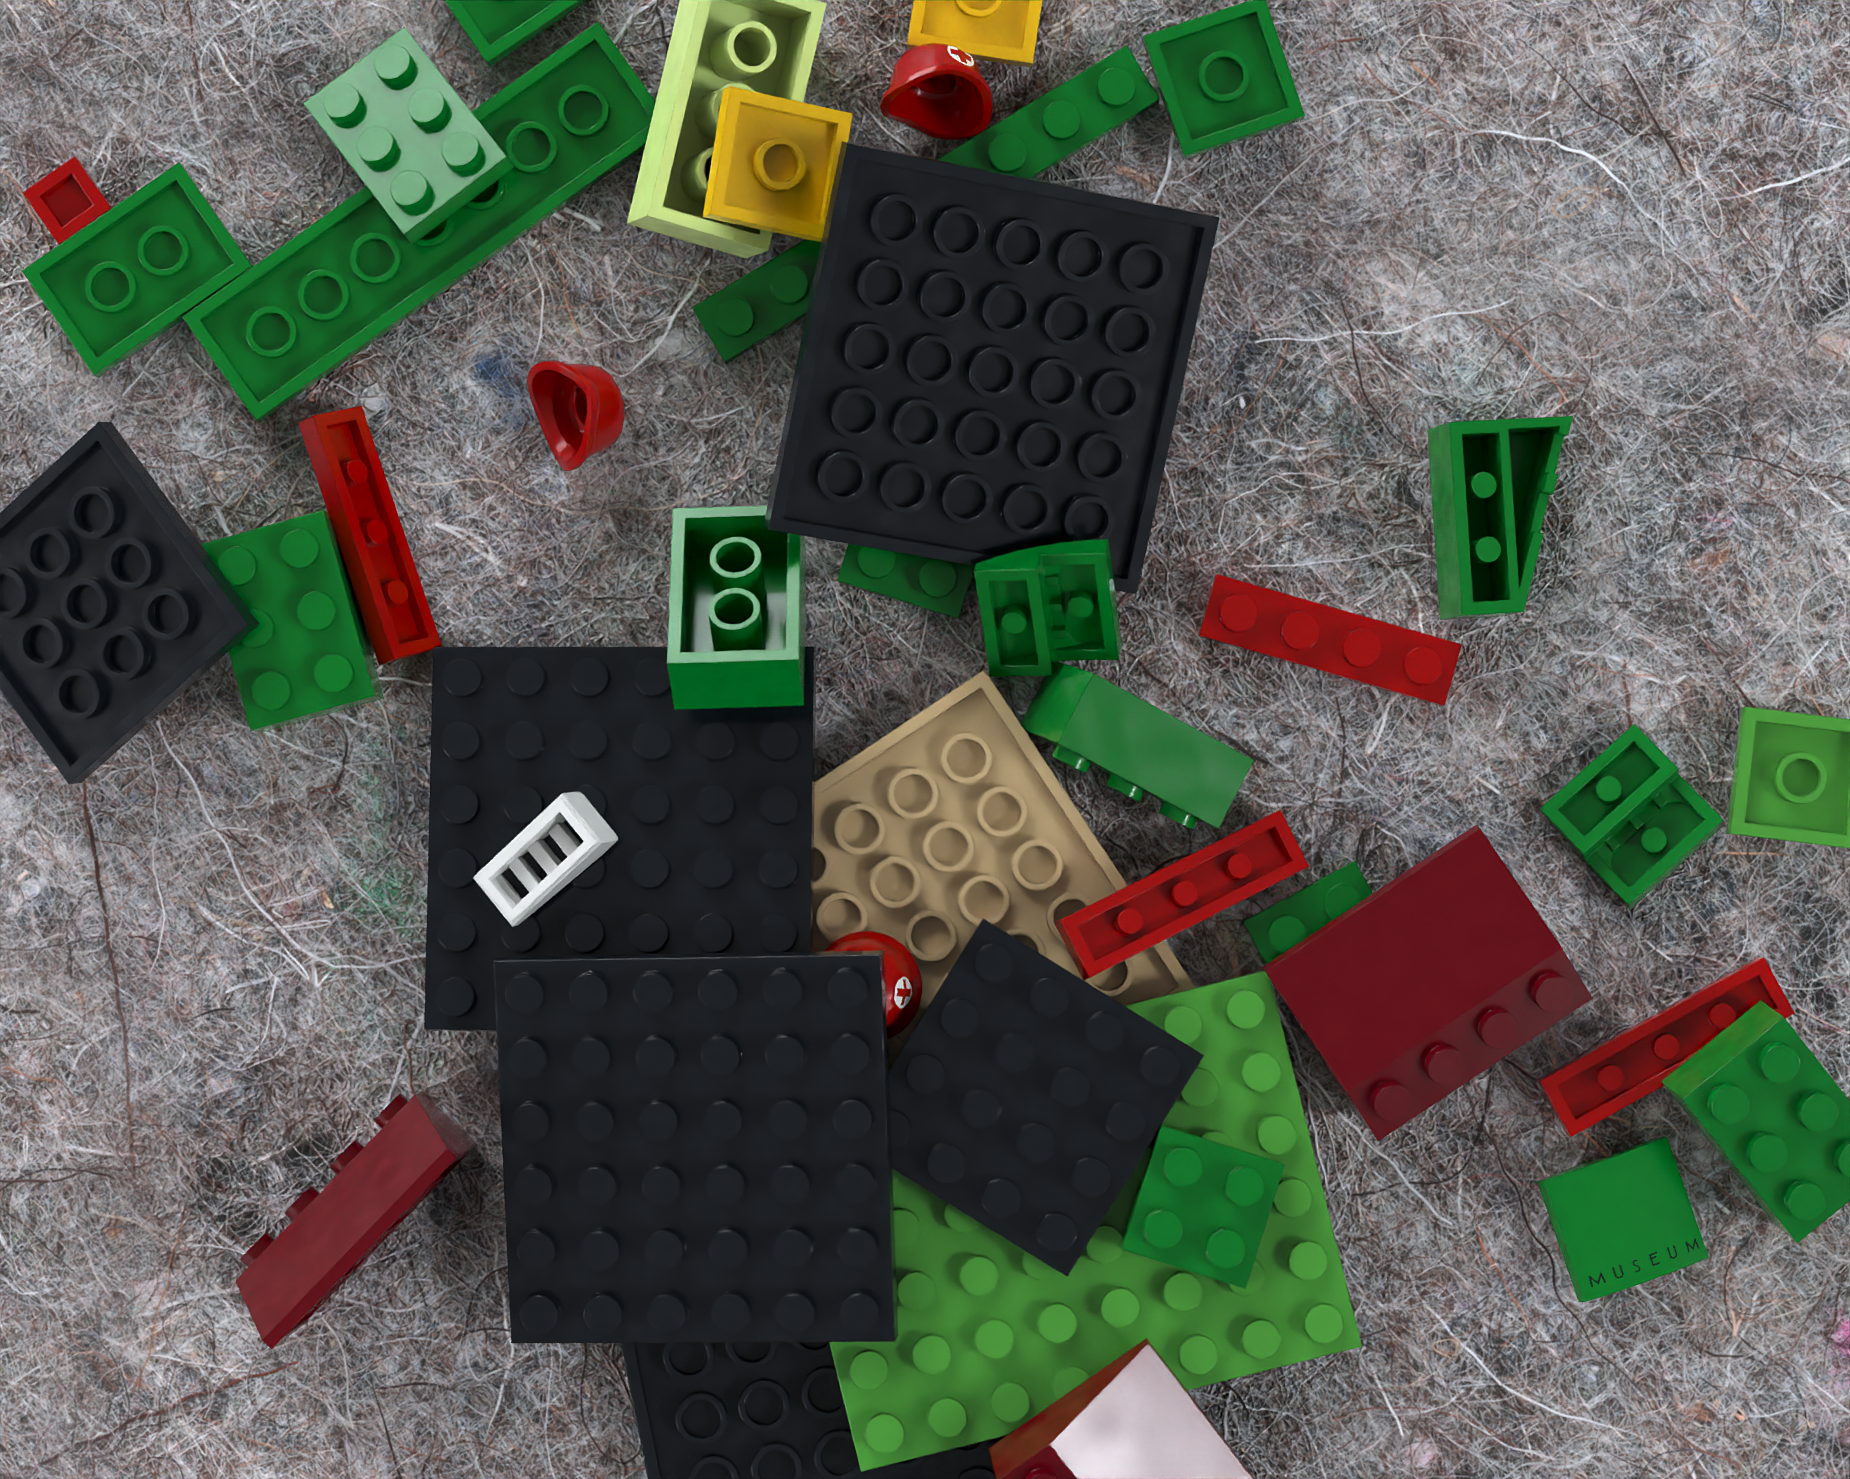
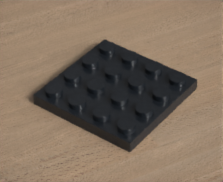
[0,422,259,785]
[889,918,1204,1277]

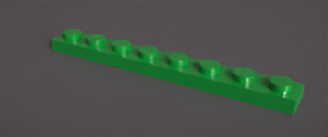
[692,45,1160,364]

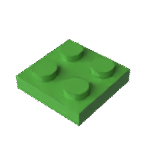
[1726,707,1850,849]

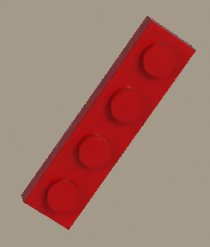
[298,406,442,665]
[1198,574,1462,706]
[1055,810,1309,980]
[1536,957,1795,1137]

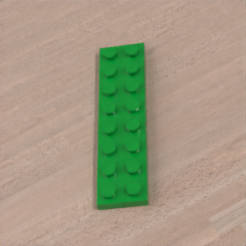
[182,22,656,423]

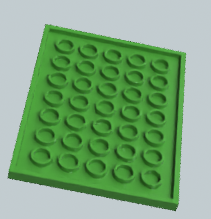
[829,970,1362,1472]

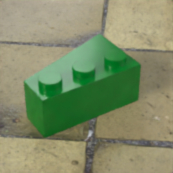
[1427,416,1573,620]
[1021,661,1254,830]

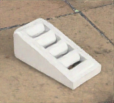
[473,791,618,927]

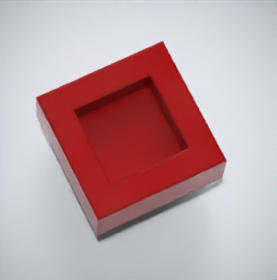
[22,156,113,245]

